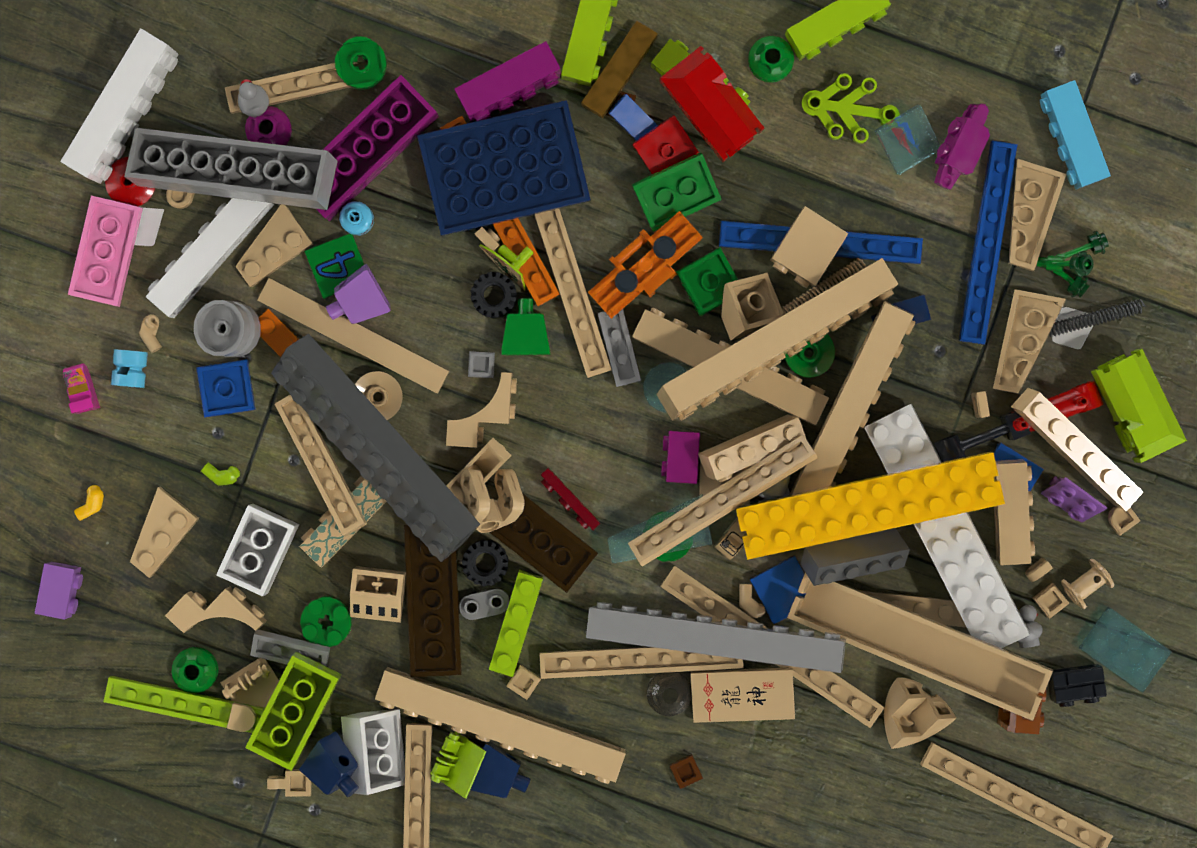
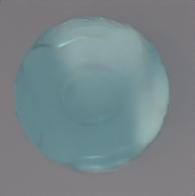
[643,362,687,413]

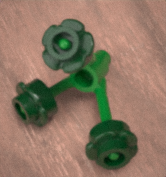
[1037,231,1109,298]

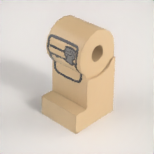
[714,517,747,560]

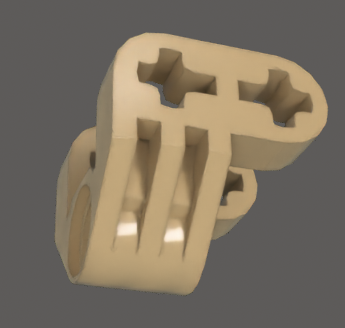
[461,469,524,533]

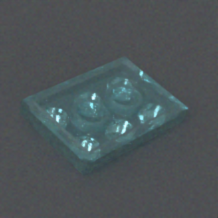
[1079,607,1172,693]

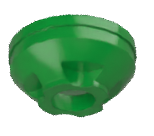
[748,36,794,83]
[171,647,219,693]

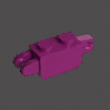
[934,103,990,190]

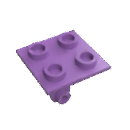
[1041,476,1107,523]

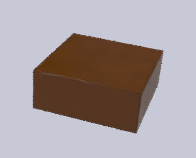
[669,754,703,789]

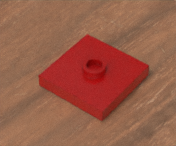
[632,115,699,175]

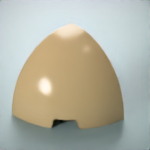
[884,678,956,749]

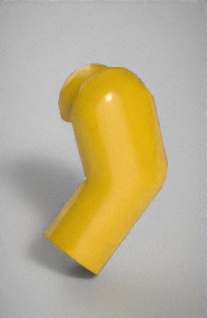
[74,485,104,521]

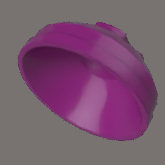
[245,106,292,146]

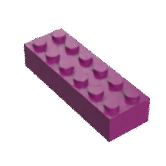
[317,75,439,222]

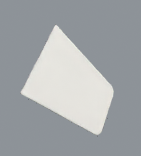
[134,208,164,246]
[1052,307,1095,349]

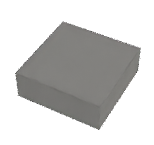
[468,351,495,378]

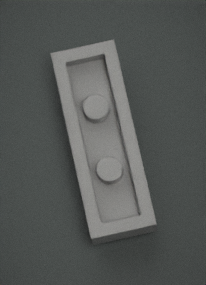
[598,309,641,387]
[250,630,330,667]

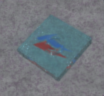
[874,104,941,175]

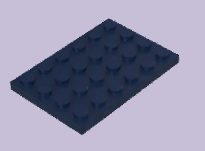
[417,100,591,236]

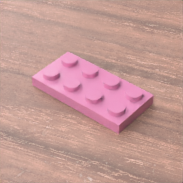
[68,196,143,307]

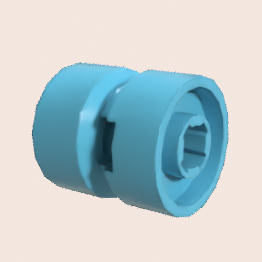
[111,349,148,388]

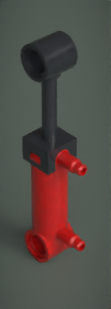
[934,380,1104,462]

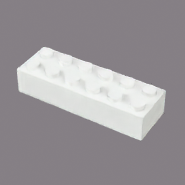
[60,28,178,184]

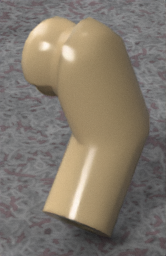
[139,314,162,354]
[739,584,765,619]

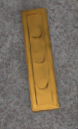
[581,21,658,119]

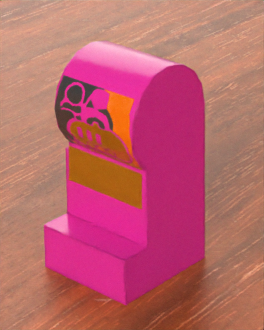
[63,363,100,414]

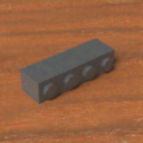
[801,528,910,586]

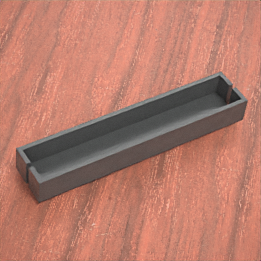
[271,334,480,562]

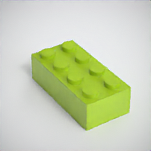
[245,652,342,771]

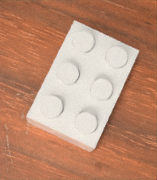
[216,504,299,596]

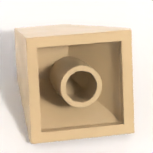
[721,273,784,340]

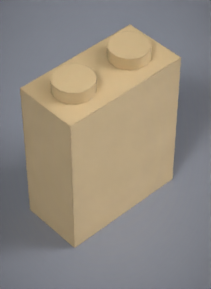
[770,206,848,288]

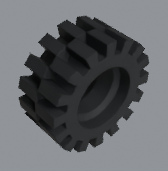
[471,272,517,318]
[462,539,509,587]

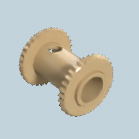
[1061,558,1114,609]

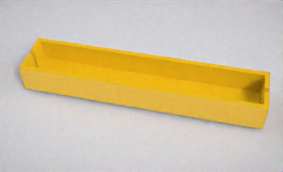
[736,452,1005,560]

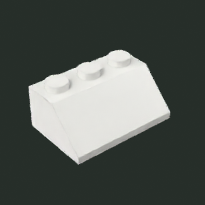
[341,709,405,795]

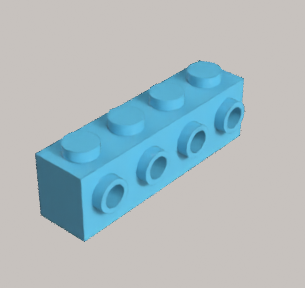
[1040,80,1111,190]

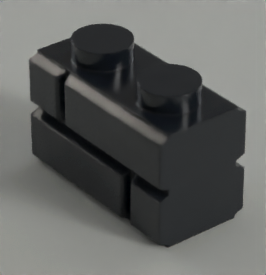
[1048,664,1107,707]

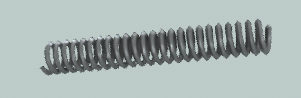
[1049,299,1146,338]

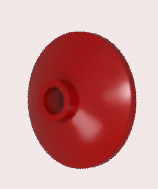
[105,157,156,207]

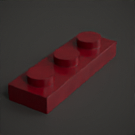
[541,467,600,530]

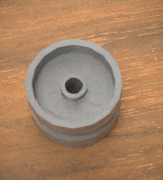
[194,300,261,357]

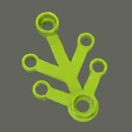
[801,73,900,144]

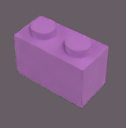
[35,562,83,620]

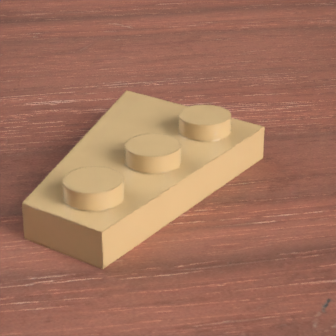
[235,204,313,288]
[130,487,199,578]

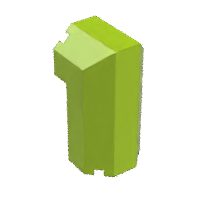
[1091,349,1187,463]

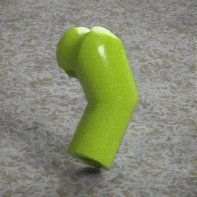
[201,462,240,486]

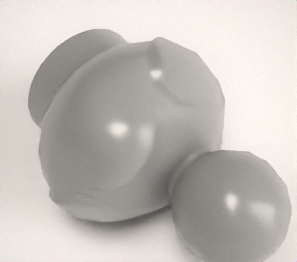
[238,79,269,117]
[1018,605,1043,648]

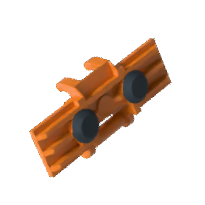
[588,211,703,319]

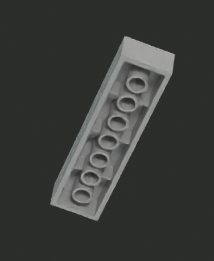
[124,128,337,210]

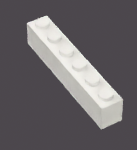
[146,198,274,318]

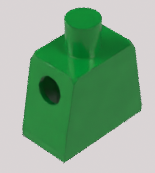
[501,299,550,355]

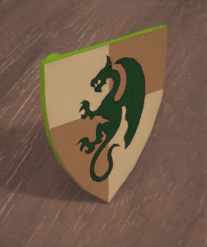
[479,244,534,290]

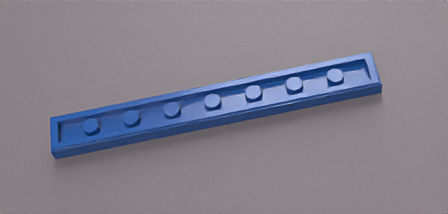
[959,141,1018,345]
[719,221,923,264]

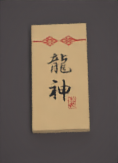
[691,667,795,723]

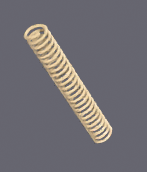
[782,258,867,315]

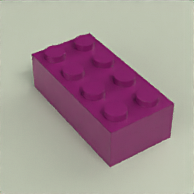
[455,41,561,123]

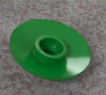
[785,334,835,378]

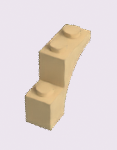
[446,372,517,448]
[446,438,512,505]
[165,586,267,633]

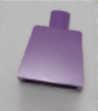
[326,264,391,324]

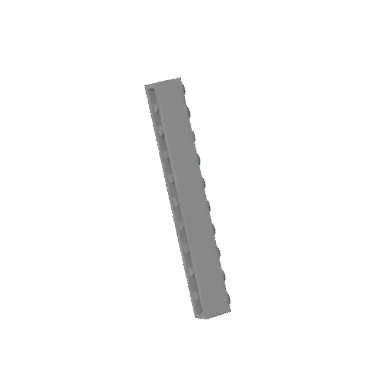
[586,602,846,673]

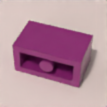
[661,431,700,484]

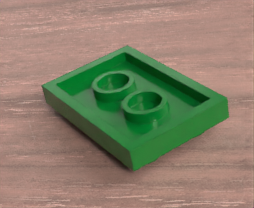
[632,152,722,232]

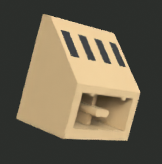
[350,566,406,623]

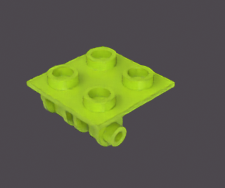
[430,731,486,799]

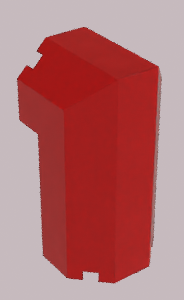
[659,46,765,163]

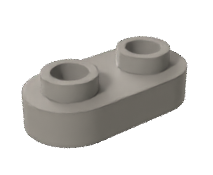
[459,588,510,620]

